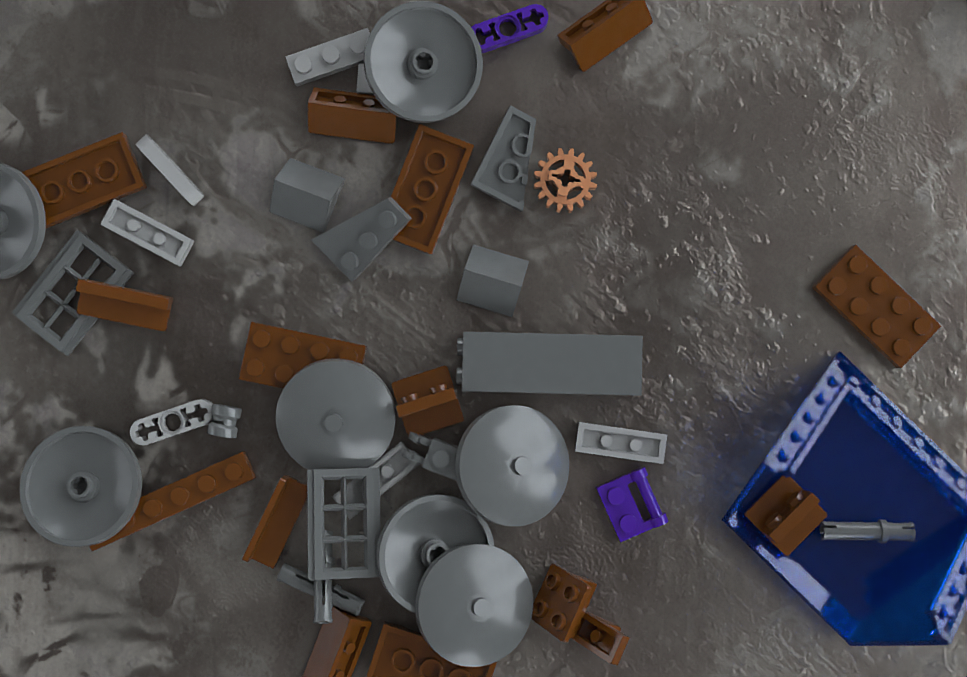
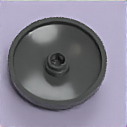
[364,1,483,123]
[0,163,46,280]
[276,358,396,470]
[455,405,569,526]
[20,426,142,547]
[376,494,494,613]
[415,543,533,667]

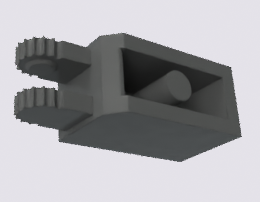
[402,432,458,481]

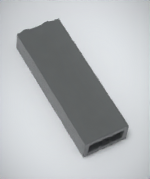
[456,332,643,396]

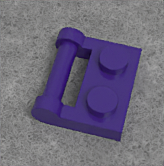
[596,466,669,542]

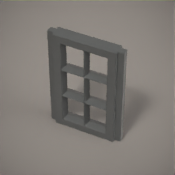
[12,230,134,356]
[307,468,380,580]

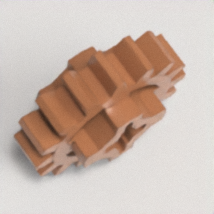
[533,148,597,213]

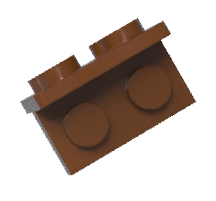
[391,365,464,437]
[744,473,827,556]
[531,563,598,643]

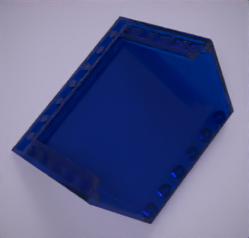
[722,351,967,646]

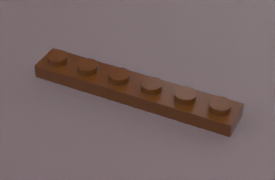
[89,451,257,551]

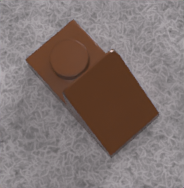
[572,611,630,666]

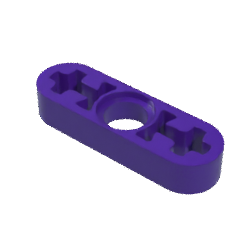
[471,4,549,53]

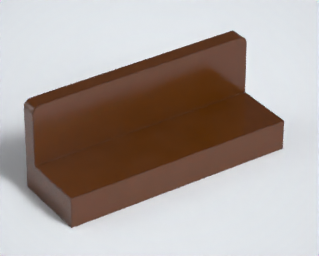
[557,0,653,72]
[308,87,398,144]
[76,279,173,331]
[242,475,307,569]
[302,606,372,677]

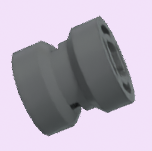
[207,404,242,438]

